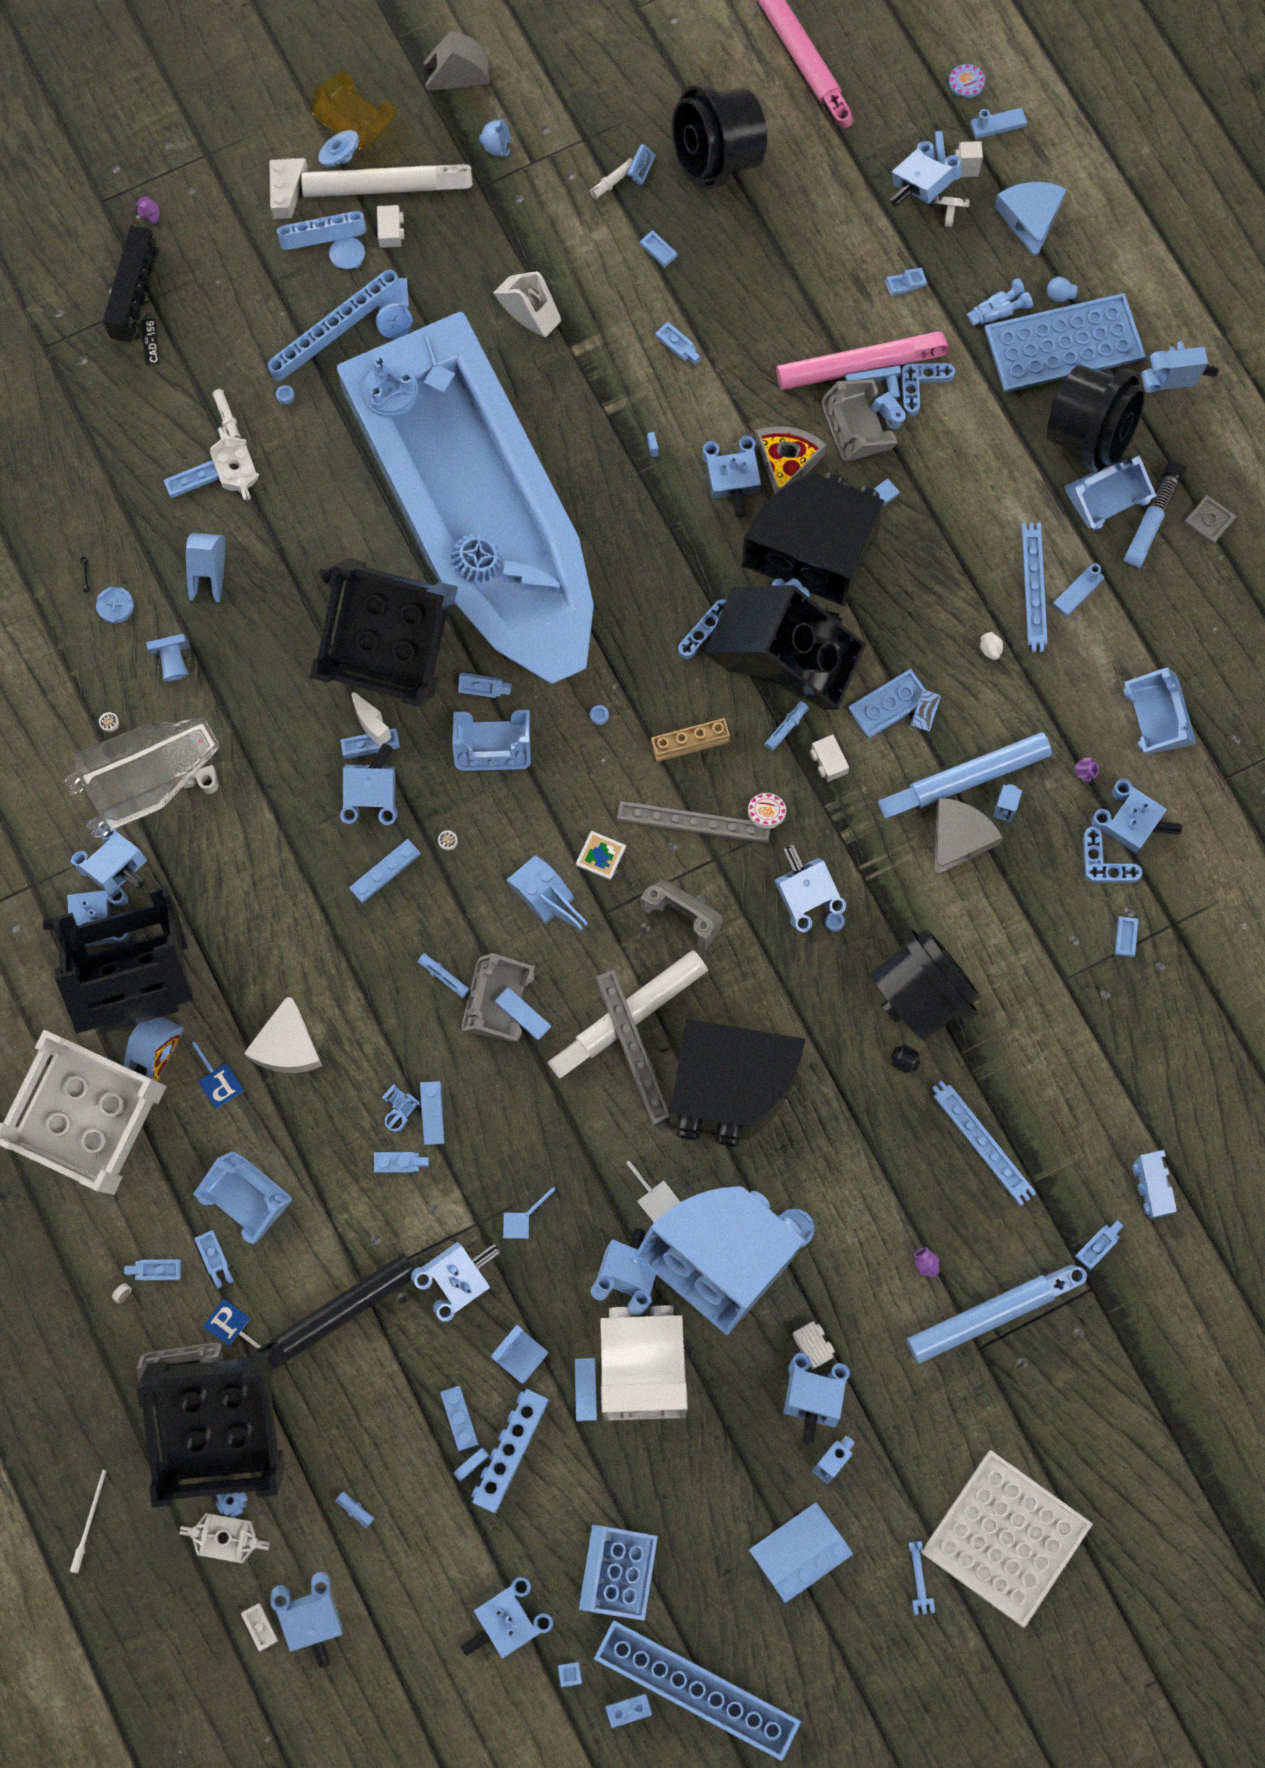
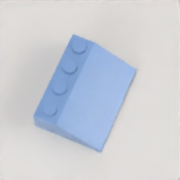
[749,1502,853,1603]
[579,1525,658,1620]

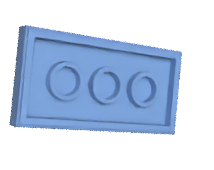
[847,669,925,739]

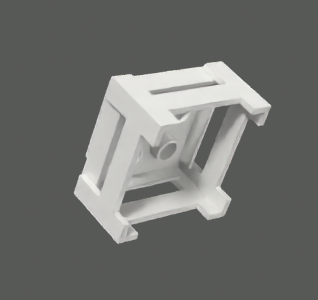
[0,1030,167,1195]

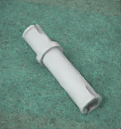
[590,158,633,199]
[212,389,241,438]

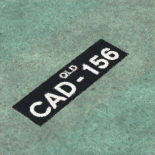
[141,318,160,366]

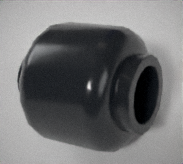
[890,1044,921,1074]

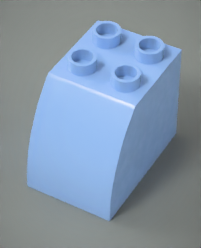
[635,1187,805,1336]

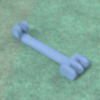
[909,1541,935,1616]

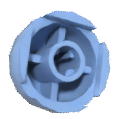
[479,119,511,157]

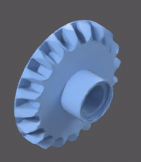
[318,130,359,167]

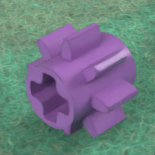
[1075,758,1099,782]

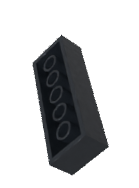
[102,225,159,342]

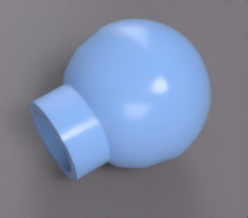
[1047,277,1078,302]

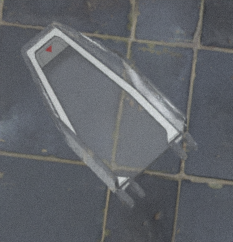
[63,717,220,838]

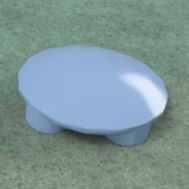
[329,237,365,269]

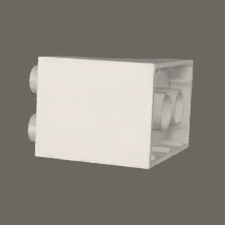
[601,1306,687,1421]

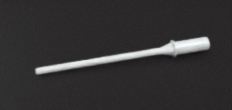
[70,1470,106,1573]

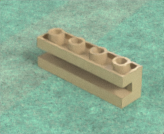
[651,718,730,762]

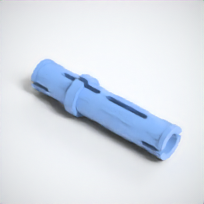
[764,701,809,751]
[417,953,470,998]

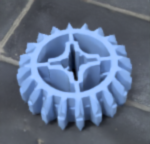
[451,533,502,584]

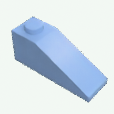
[420,1081,444,1145]

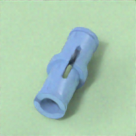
[335,1491,375,1528]

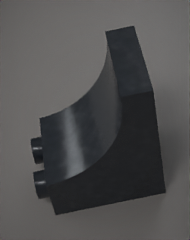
[704,585,866,710]

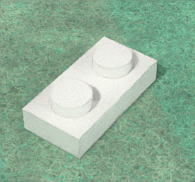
[241,1603,279,1651]

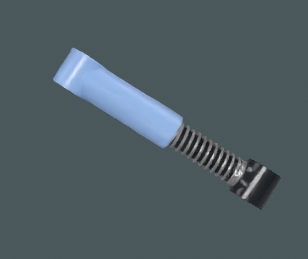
[1123,459,1187,569]

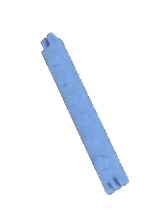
[1021,522,1047,652]
[932,1081,1036,1206]

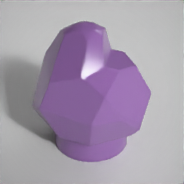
[136,196,159,223]
[914,1248,940,1277]

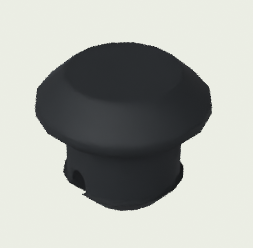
[319,567,332,584]

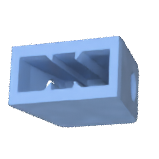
[812,1436,855,1484]

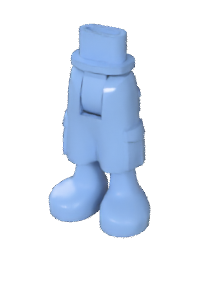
[967,278,1033,326]

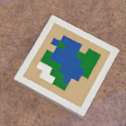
[575,831,626,881]

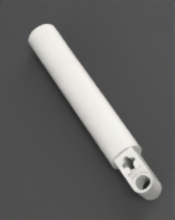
[302,164,472,198]
[547,950,708,1079]

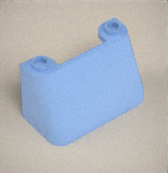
[1064,455,1156,530]
[1124,667,1196,754]
[452,710,531,771]
[193,1152,292,1244]

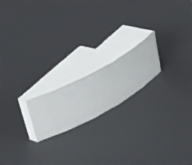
[351,692,391,747]

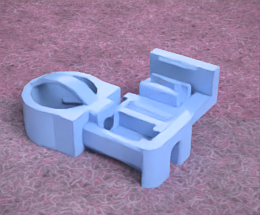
[382,1084,421,1133]

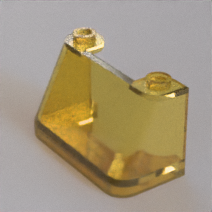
[312,70,398,149]

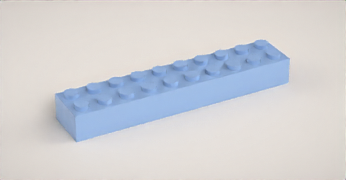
[594,1620,801,1761]

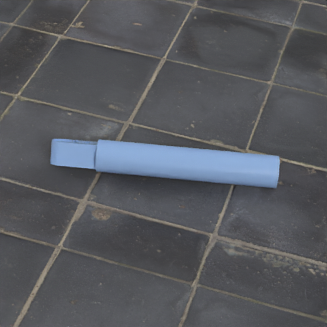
[878,732,1052,819]
[906,1265,1087,1364]

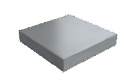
[1183,495,1237,545]

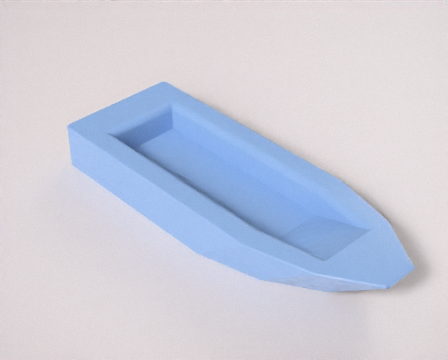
[337,312,594,684]

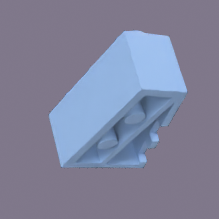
[1132,1150,1177,1219]

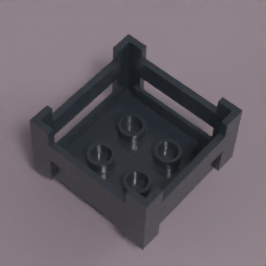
[310,558,458,707]
[54,885,194,1034]
[136,1352,285,1508]

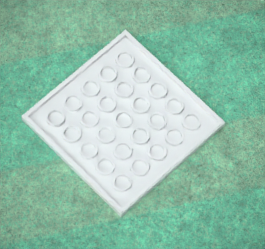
[920,1450,1093,1628]

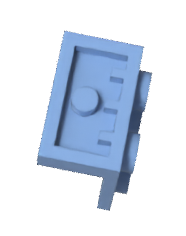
[491,1325,548,1384]

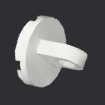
[933,196,970,227]

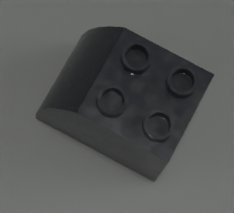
[742,472,884,607]
[670,1019,805,1147]

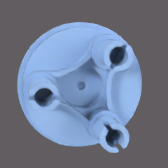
[362,356,418,417]

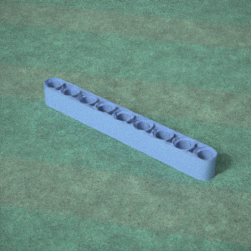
[268,270,400,381]

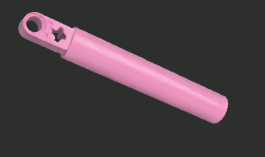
[757,0,853,128]
[776,332,949,390]

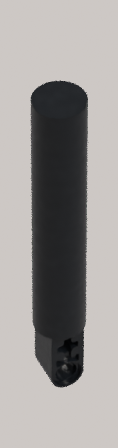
[245,1253,414,1370]

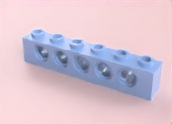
[471,1389,549,1514]

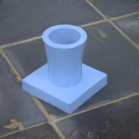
[146,634,190,681]

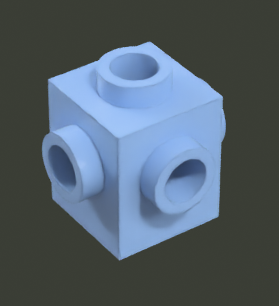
[216,1492,248,1517]

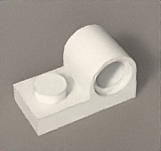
[175,765,218,794]

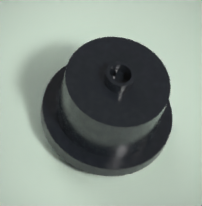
[672,84,767,189]
[1047,364,1145,472]
[870,927,981,1041]

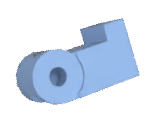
[871,392,906,429]

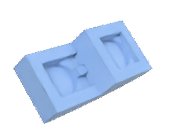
[885,268,927,296]

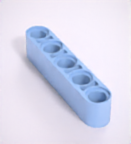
[277,211,366,250]

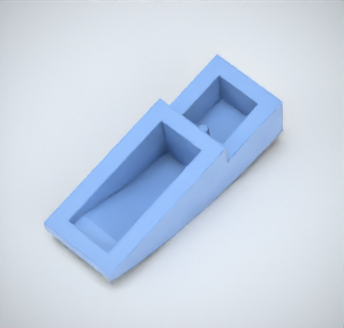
[503,560,560,594]

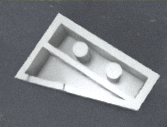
[270,158,308,219]

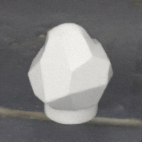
[980,632,1003,660]

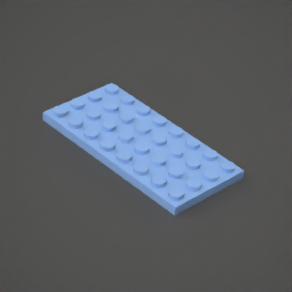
[984,293,1146,393]

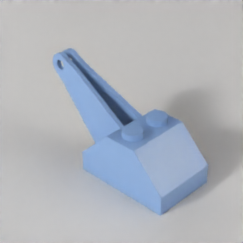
[506,855,588,931]

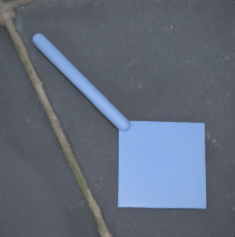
[423,334,455,393]
[503,1187,555,1239]

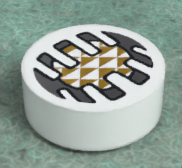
[99,712,119,732]
[438,831,458,851]
[112,1283,132,1303]

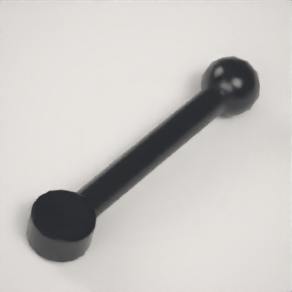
[80,557,90,593]

